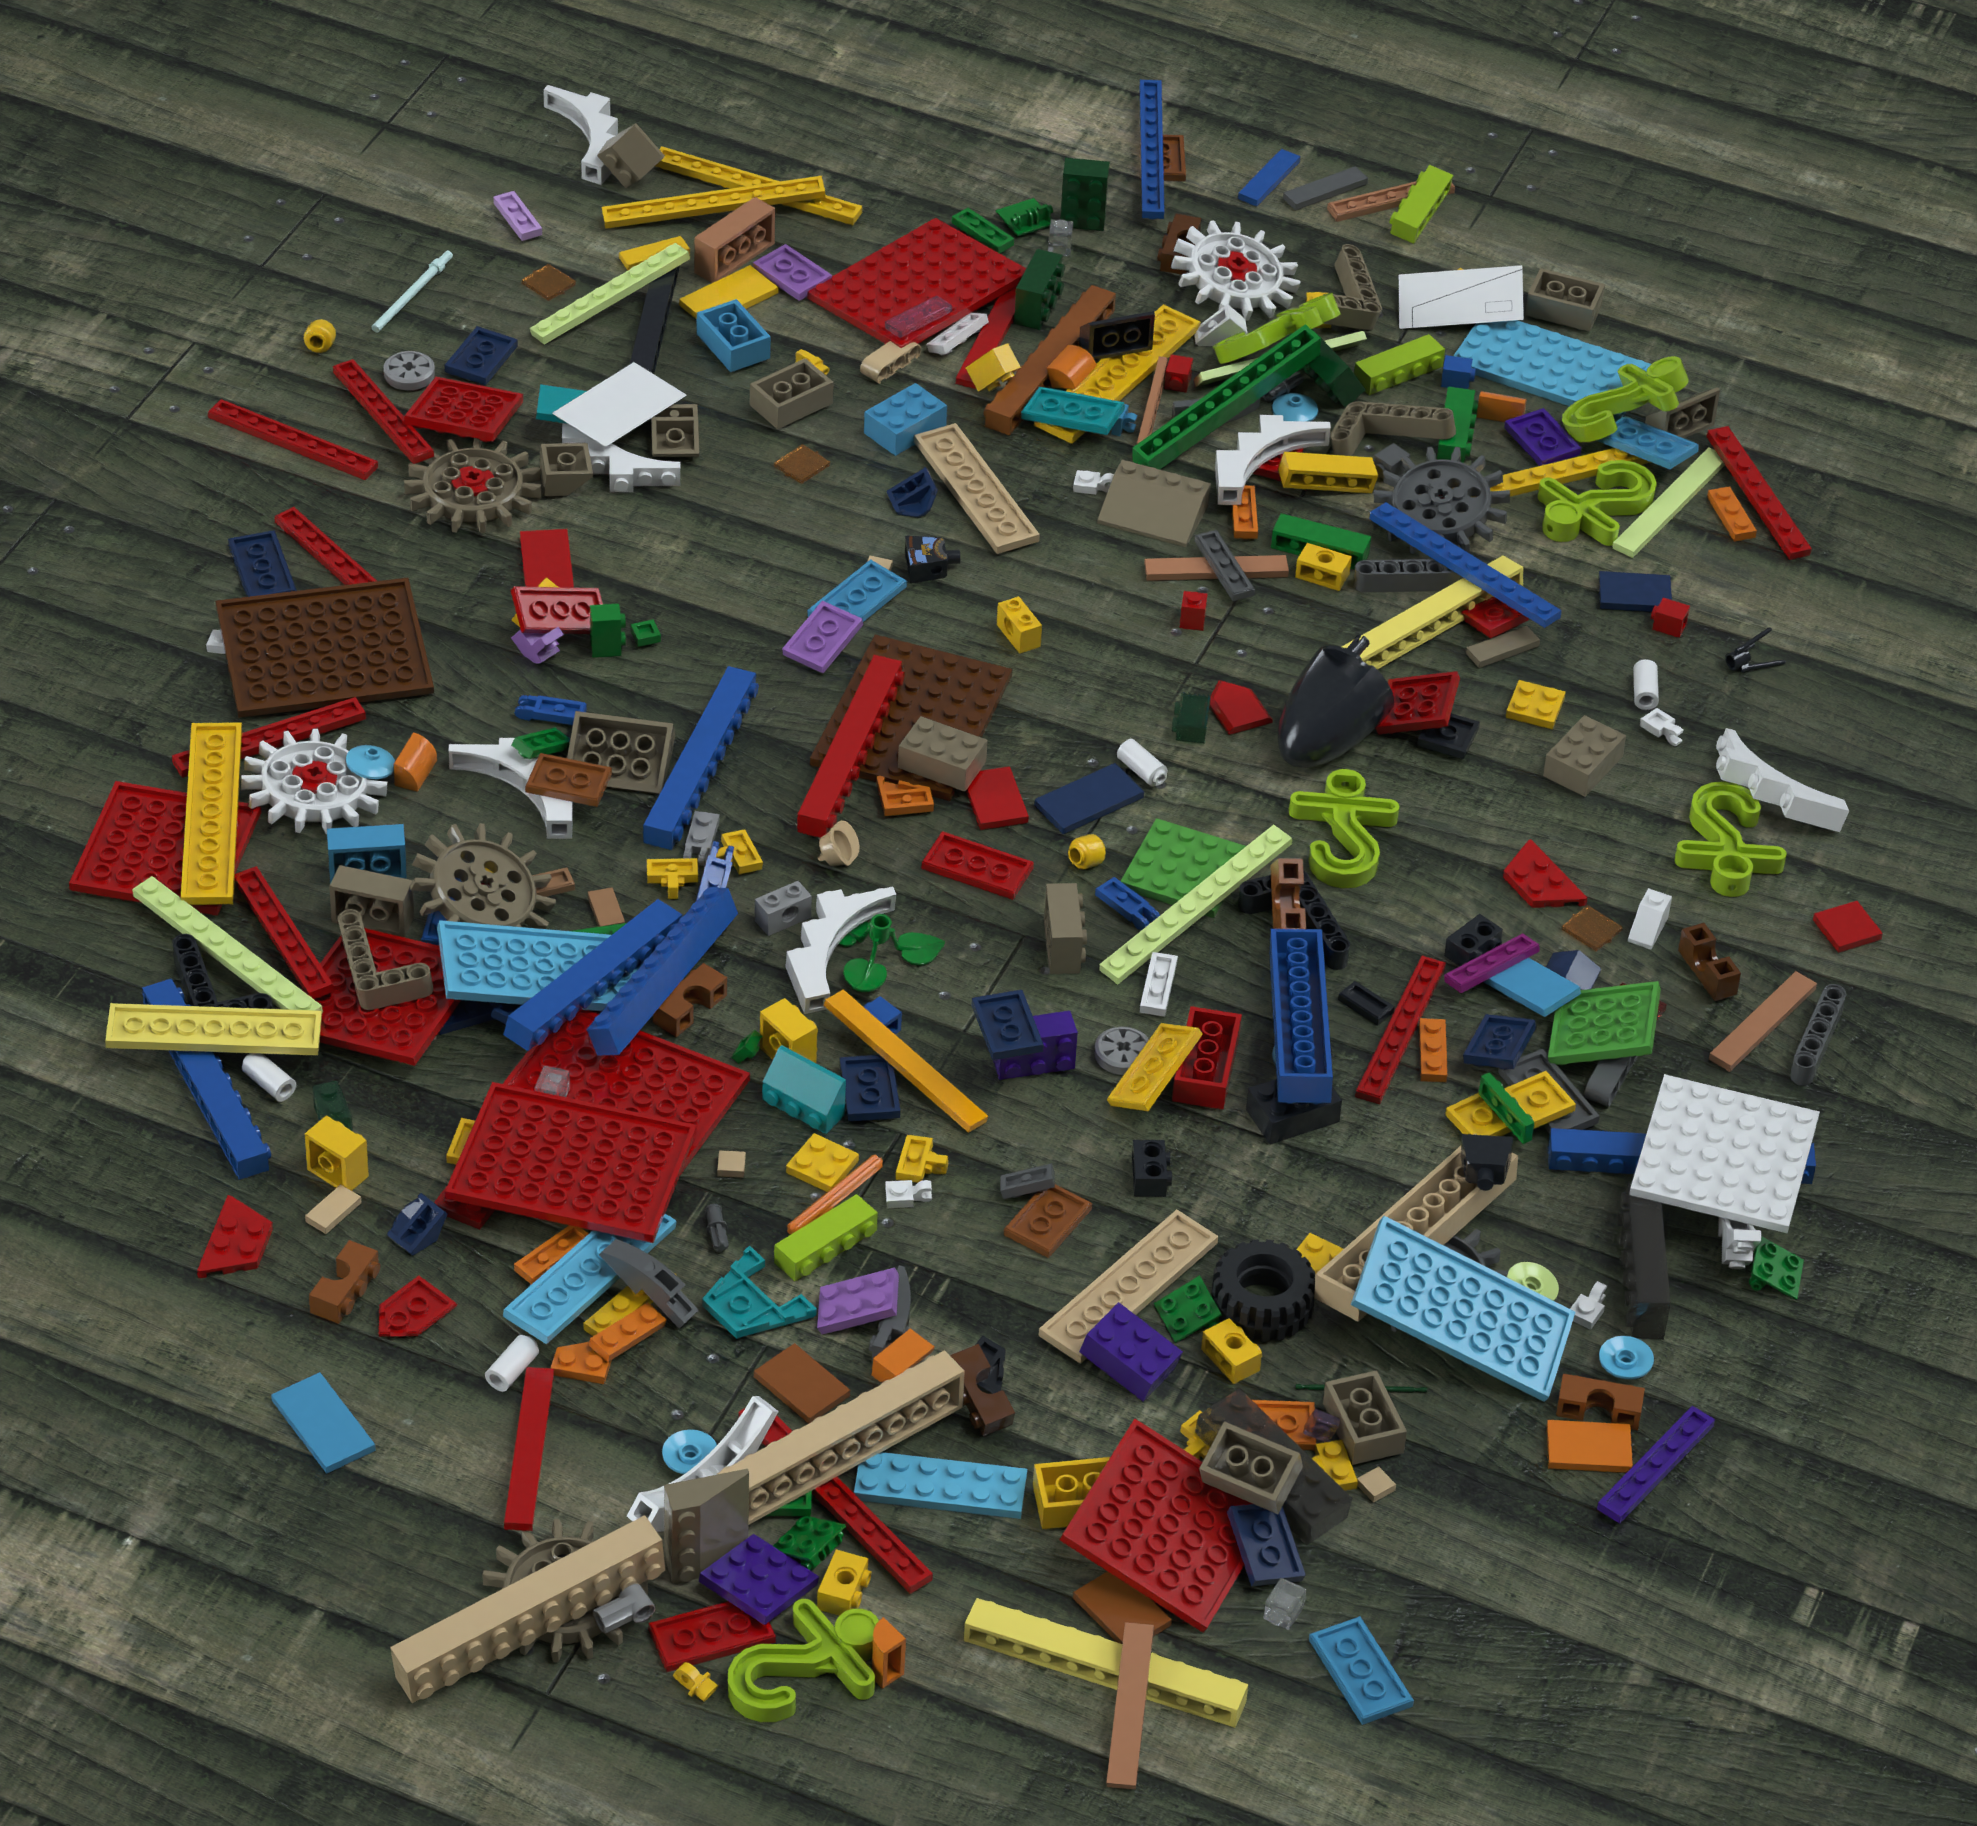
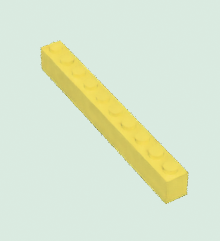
[1342,555,1523,669]
[964,1598,1248,1728]

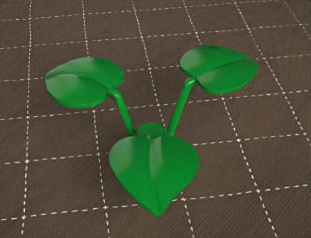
[838,914,945,992]

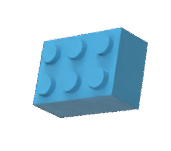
[697,299,771,372]
[864,383,947,456]
[327,824,407,884]

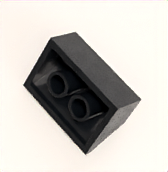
[1079,311,1155,360]

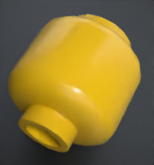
[304,319,336,353]
[1068,834,1106,869]

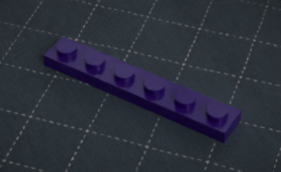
[1597,1406,1715,1523]

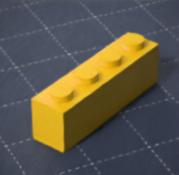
[1278,452,1378,493]

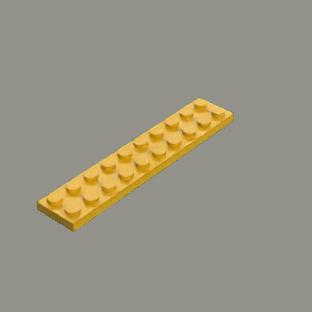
[1034,304,1201,444]
[181,723,242,905]

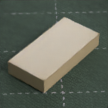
[305,1184,361,1234]

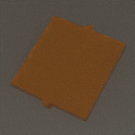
[522,264,576,301]
[774,444,830,484]
[1562,905,1623,951]

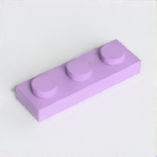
[494,191,542,241]

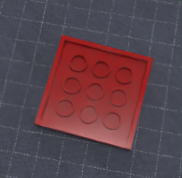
[404,377,524,442]

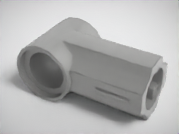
[593,1584,655,1633]

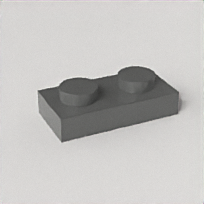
[1000,1163,1055,1199]

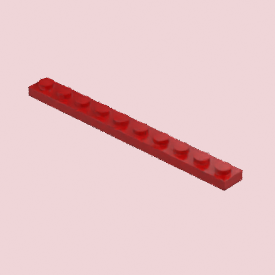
[738,1408,933,1594]

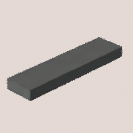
[1283,166,1368,210]
[1195,530,1255,601]

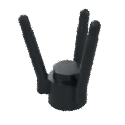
[1725,627,1786,673]

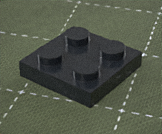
[1417,713,1480,759]

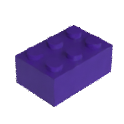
[993,1011,1078,1080]
[1079,1302,1183,1402]

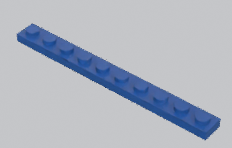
[1139,80,1164,220]
[1369,502,1561,628]

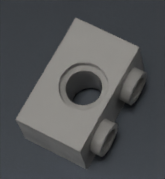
[755,881,812,936]

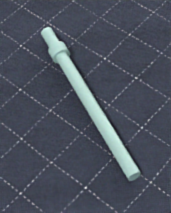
[371,250,453,333]

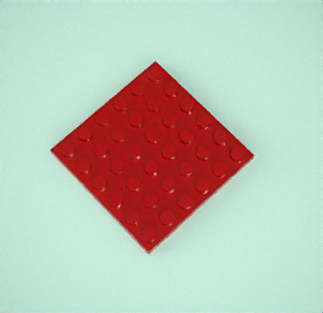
[69,781,261,915]
[301,928,461,1066]
[1059,1418,1253,1633]

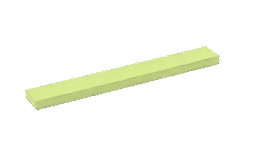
[1193,331,1367,387]
[1613,447,1725,558]

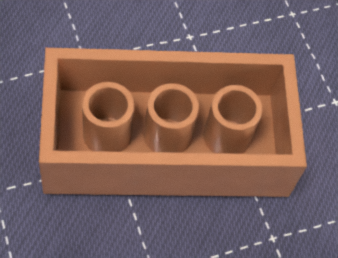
[694,197,775,283]

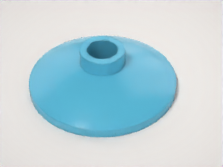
[1272,393,1318,422]
[346,745,395,779]
[1599,1336,1654,1379]
[662,1430,717,1474]

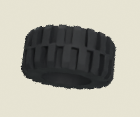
[1211,1239,1315,1342]

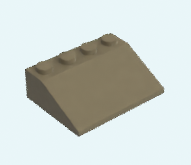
[1097,460,1211,547]
[567,711,676,795]
[664,1469,749,1583]

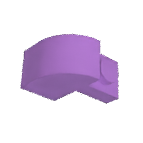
[511,627,564,663]

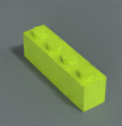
[1389,165,1453,244]
[1354,334,1445,395]
[774,1194,878,1281]

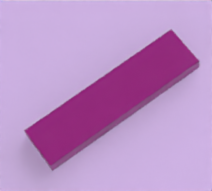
[1444,933,1540,993]

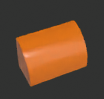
[1047,345,1097,389]
[1477,391,1527,422]
[394,732,437,792]
[872,1328,935,1383]
[872,1617,906,1689]

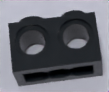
[1444,914,1503,967]
[1131,1140,1172,1197]

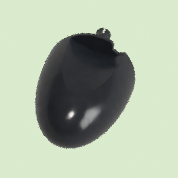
[1278,634,1394,768]

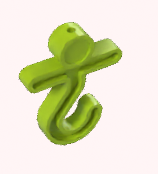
[1213,293,1341,364]
[1562,356,1689,442]
[1537,460,1656,546]
[1289,769,1399,888]
[1674,782,1787,897]
[728,1599,879,1722]

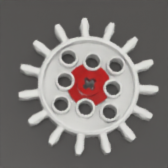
[1171,220,1300,321]
[241,729,387,834]

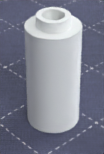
[1633,660,1659,710]
[1117,739,1168,787]
[242,1053,296,1102]
[485,1335,539,1392]

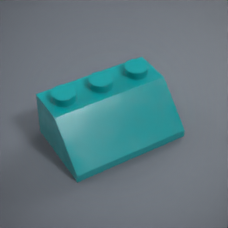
[762,1045,846,1134]

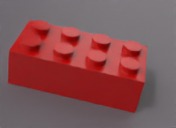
[1172,1006,1242,1110]

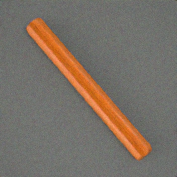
[787,1155,883,1234]

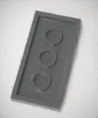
[1498,1049,1600,1134]

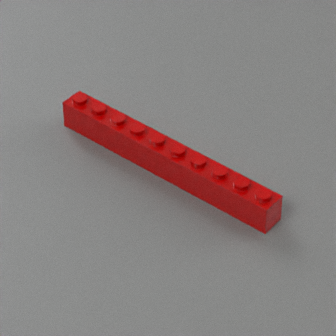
[797,655,905,838]

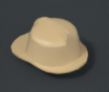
[818,820,860,867]

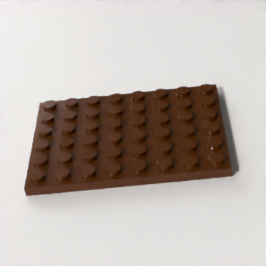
[215,578,434,718]
[810,634,1013,801]

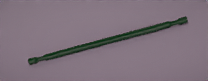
[1295,1384,1427,1393]

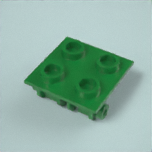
[996,198,1056,236]
[1749,1236,1804,1300]
[1154,1275,1222,1343]
[773,1516,846,1571]

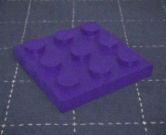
[698,1534,819,1625]

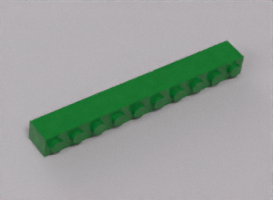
[1132,324,1321,470]

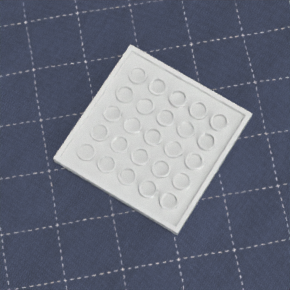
[1629,1074,1820,1233]

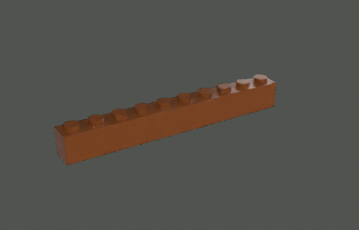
[984,285,1116,436]

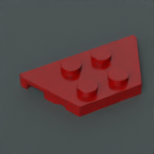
[1503,839,1587,908]
[197,1195,273,1278]

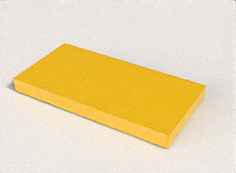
[679,265,778,319]
[1107,1023,1202,1111]

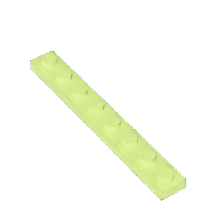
[530,243,690,345]

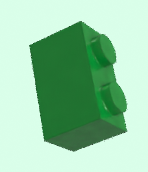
[590,604,626,658]

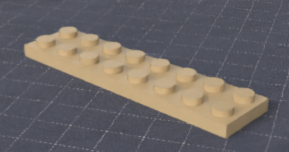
[914,423,1040,554]
[1038,1210,1218,1364]

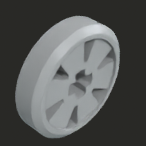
[384,351,435,390]
[1094,1027,1149,1075]

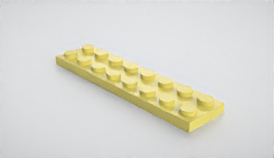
[105,1003,322,1055]

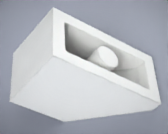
[1194,304,1247,346]
[1627,888,1672,950]

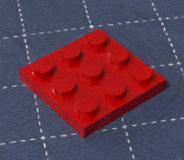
[1376,671,1460,734]

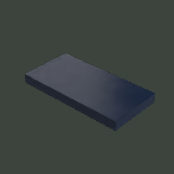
[228,530,297,597]
[1034,763,1144,834]

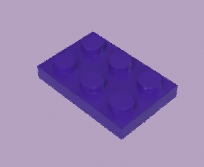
[1504,408,1581,466]

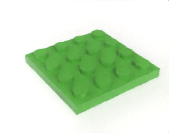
[1121,818,1246,918]
[1548,981,1661,1065]

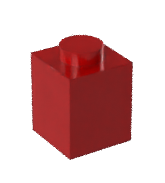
[1164,354,1193,393]
[1180,591,1208,631]
[1651,597,1690,638]

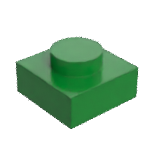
[630,619,661,647]
[731,1030,762,1064]

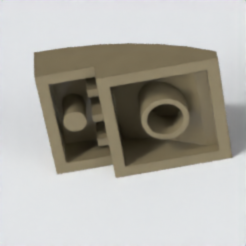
[651,404,699,457]

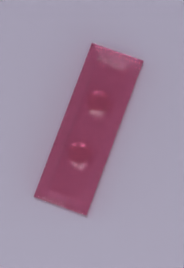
[885,295,952,338]

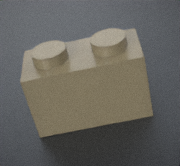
[597,123,665,188]
[539,443,593,496]

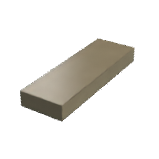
[1466,626,1540,668]

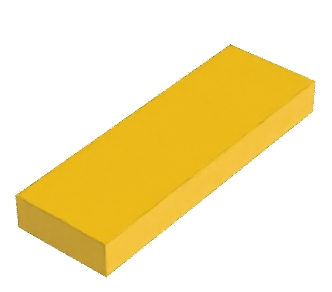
[619,236,690,270]

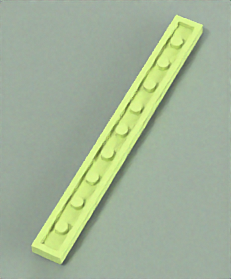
[1099,825,1292,984]
[132,876,323,1013]

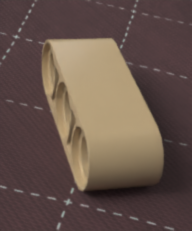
[860,341,921,384]

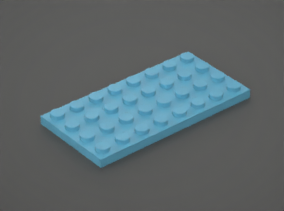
[1454,320,1651,422]
[437,920,643,1011]
[1351,1216,1575,1402]

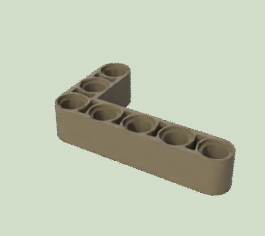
[1323,244,1382,330]
[1330,401,1456,456]
[338,909,433,1010]

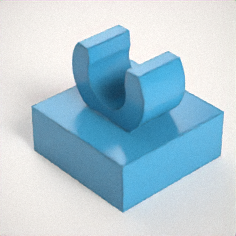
[1111,404,1137,436]

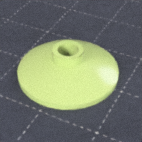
[1507,1262,1559,1301]

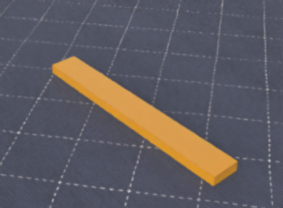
[824,990,988,1133]

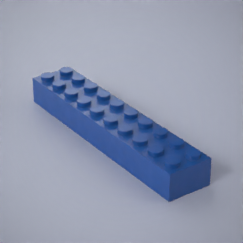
[1269,929,1333,1104]

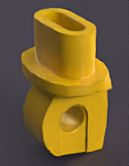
[795,349,830,375]
[673,1662,718,1702]

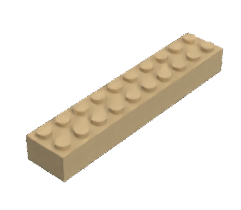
[1314,1133,1518,1322]
[717,1350,965,1525]
[390,1515,665,1703]

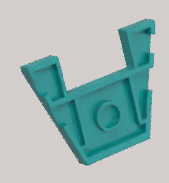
[702,1246,817,1338]

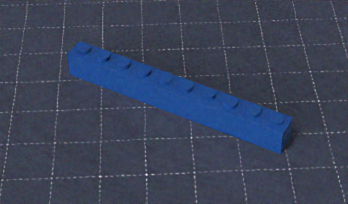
[643,666,759,850]
[587,887,738,1056]
[503,899,683,1051]
[142,978,271,1180]
[1548,1128,1816,1184]

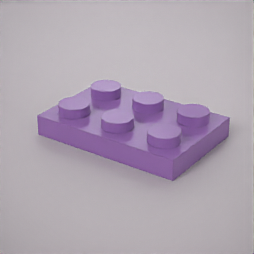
[753,244,832,301]
[782,601,863,673]
[817,1268,899,1335]

